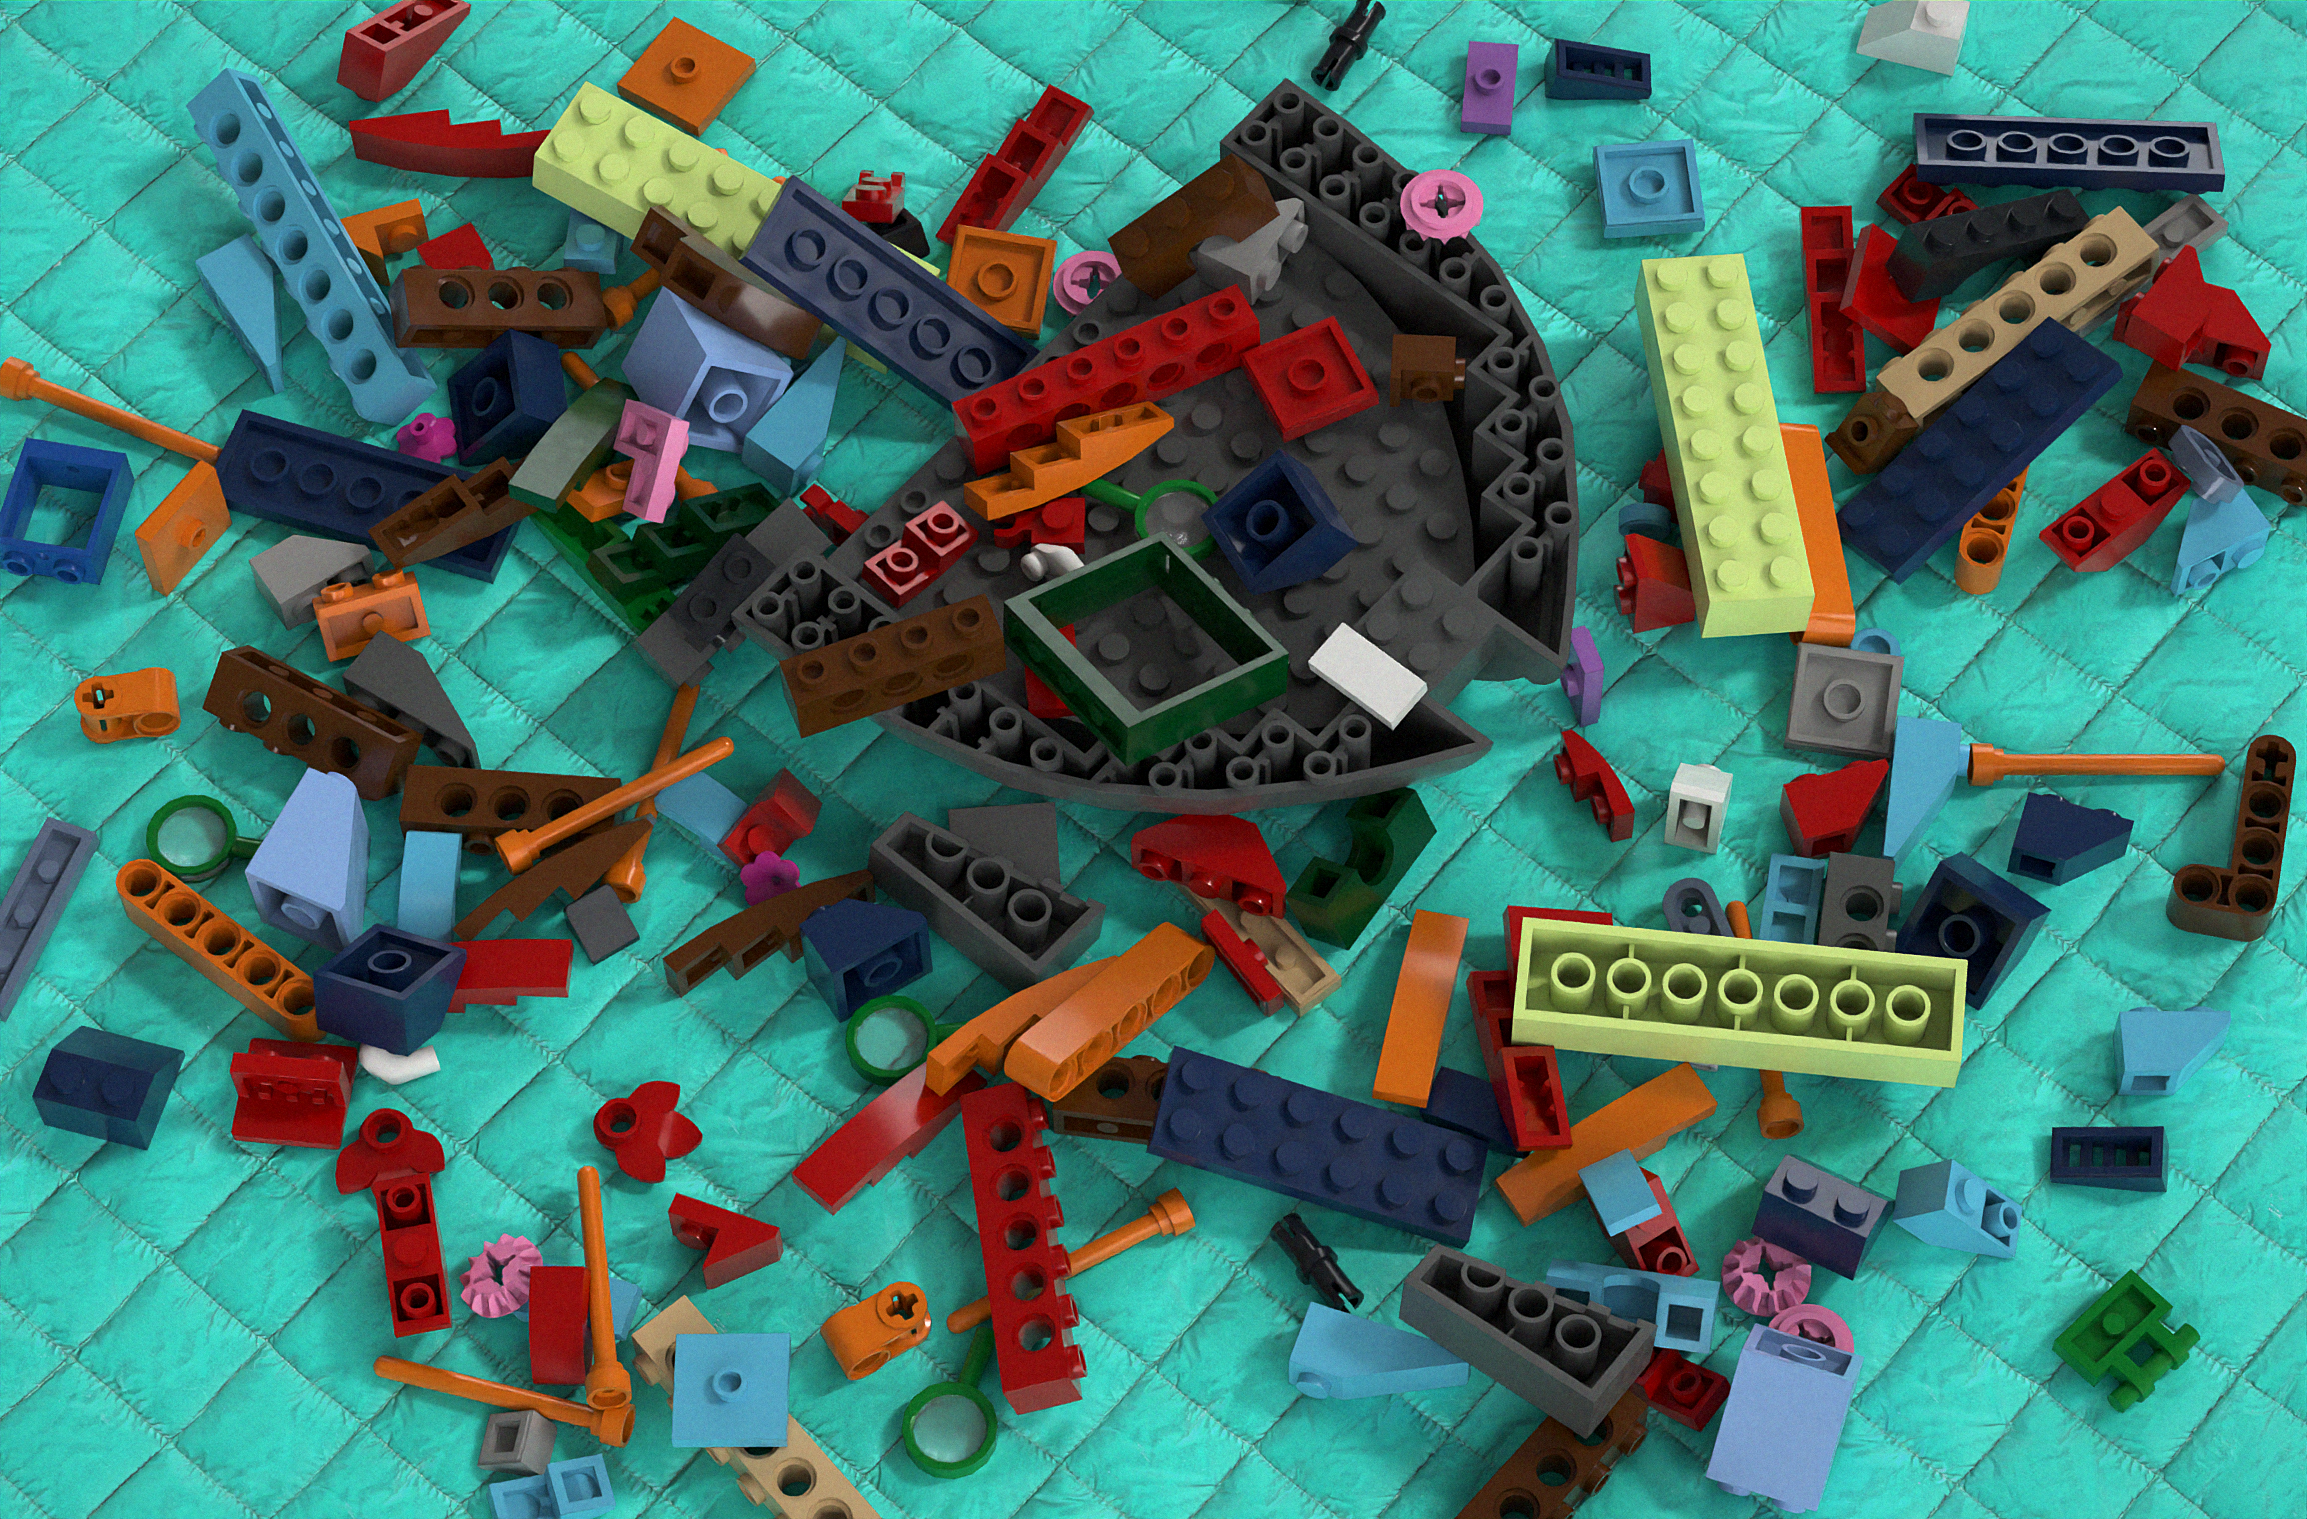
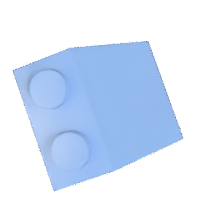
[621,286,794,454]
[245,767,371,954]
[1706,1323,1864,1513]

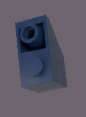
[2007,792,2134,886]

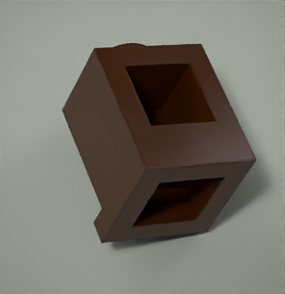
[1390,334,1466,407]
[1824,391,1920,475]

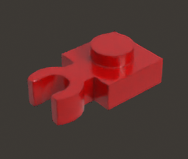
[799,484,870,547]
[994,498,1085,554]

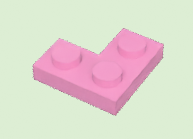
[613,399,690,524]

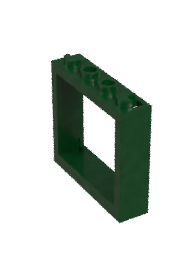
[1003,531,1290,767]

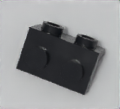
[667,533,777,653]

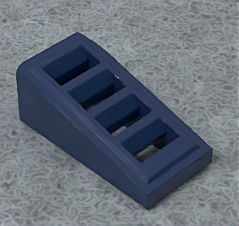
[1544,38,1652,100]
[2050,1126,2169,1192]

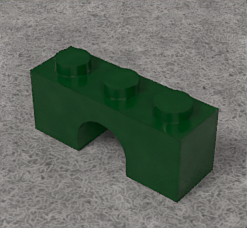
[1285,787,1437,951]

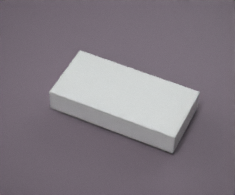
[1308,622,1428,730]

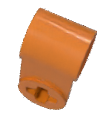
[74,667,181,744]
[820,1281,932,1380]

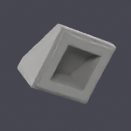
[477,1410,557,1477]

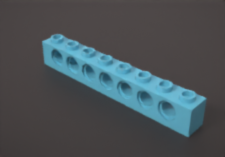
[186,67,438,427]

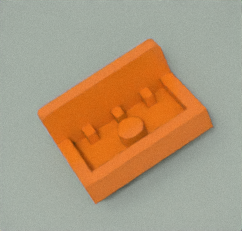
[312,569,431,662]

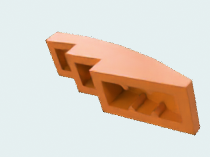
[963,401,1174,521]
[1372,909,1469,1108]
[925,955,1119,1097]
[1494,1062,1718,1228]

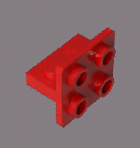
[230,1038,359,1150]

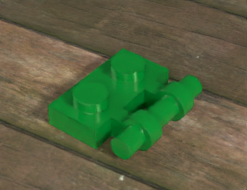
[2052,1269,2200,1413]

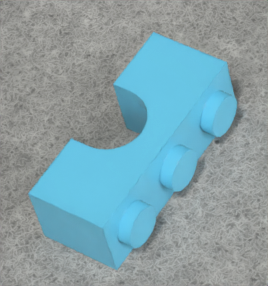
[1545,1258,1721,1354]

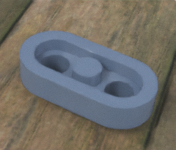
[2168,425,2244,504]
[1662,878,1734,937]

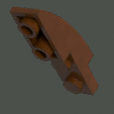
[629,205,824,360]

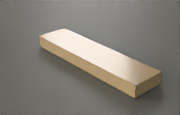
[1171,881,1342,1017]

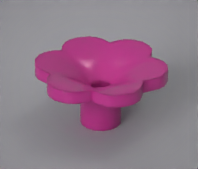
[396,413,458,464]
[740,851,802,906]

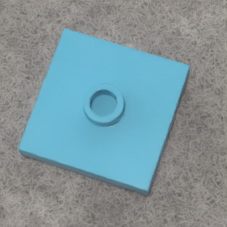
[1592,139,1705,239]
[671,1333,791,1447]

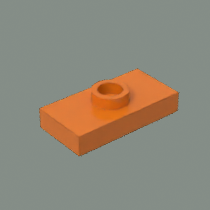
[566,458,676,523]

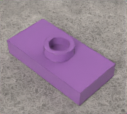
[1461,41,1519,135]
[1559,625,1604,728]

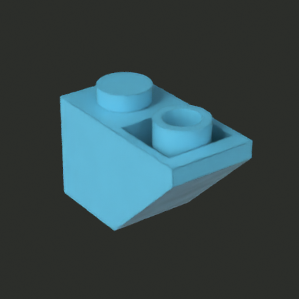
[2170,488,2271,596]
[2113,1006,2231,1095]
[1892,1159,2022,1259]

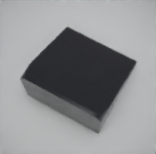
[862,207,930,259]
[563,883,640,966]

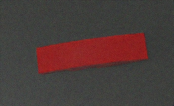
[935,84,1094,248]
[349,109,552,178]
[1799,205,1866,394]
[446,939,574,1013]
[1466,970,1573,1151]
[792,1061,988,1216]

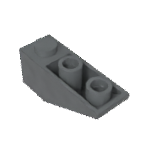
[342,629,482,769]

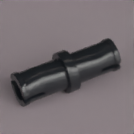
[1311,0,1386,91]
[1270,1213,1364,1314]

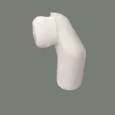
[1021,543,1084,581]
[359,1043,441,1085]

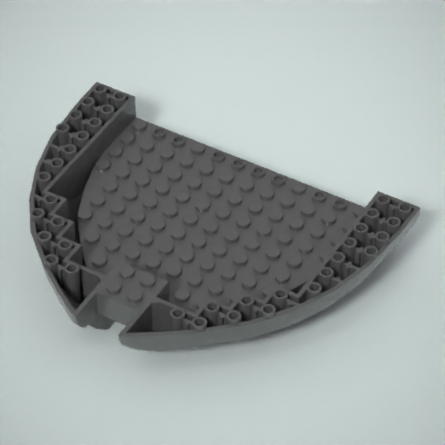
[731,78,1579,816]

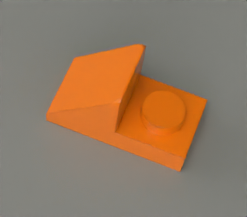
[340,198,429,286]

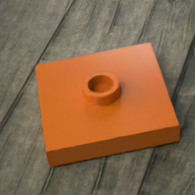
[617,16,756,137]
[946,224,1058,340]
[135,460,232,597]

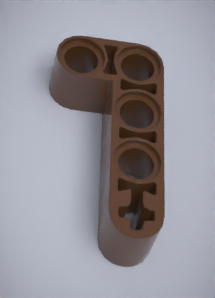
[2166,735,2296,942]

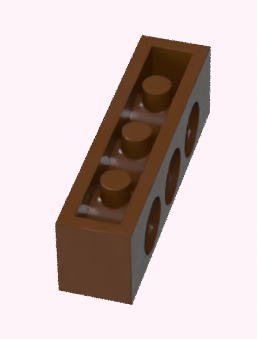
[388,265,607,349]
[2124,359,2307,507]
[779,593,1007,739]
[202,645,424,801]
[399,764,625,859]
[1052,1055,1281,1145]
[1454,1389,1649,1519]

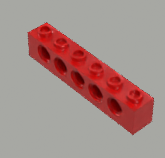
[951,284,1261,477]
[959,1081,1088,1415]

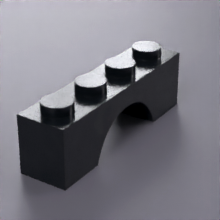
[1885,188,2091,303]

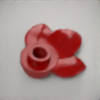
[593,1081,703,1184]
[335,1108,445,1198]

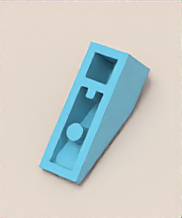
[195,233,284,395]
[741,335,847,497]
[1881,715,1970,875]
[1289,1301,1471,1400]

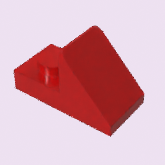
[716,767,823,870]
[668,1193,784,1290]

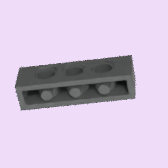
[1817,852,1903,953]

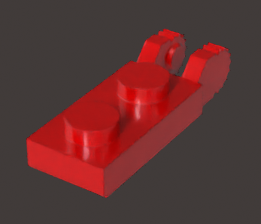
[842,170,905,223]

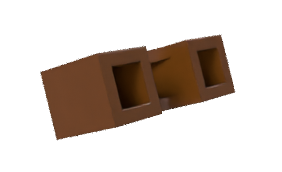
[1107,153,1280,300]

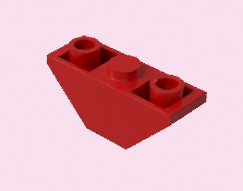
[2112,282,2271,381]
[2039,447,2191,572]
[1131,814,1287,920]
[374,1172,452,1338]

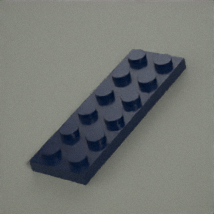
[1912,113,2225,195]
[738,175,1040,413]
[1836,316,2124,586]
[214,409,522,584]
[1146,1046,1490,1249]

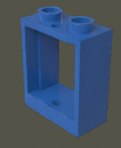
[0,437,135,585]

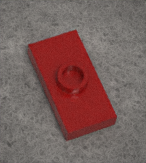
[1200,909,1284,1017]

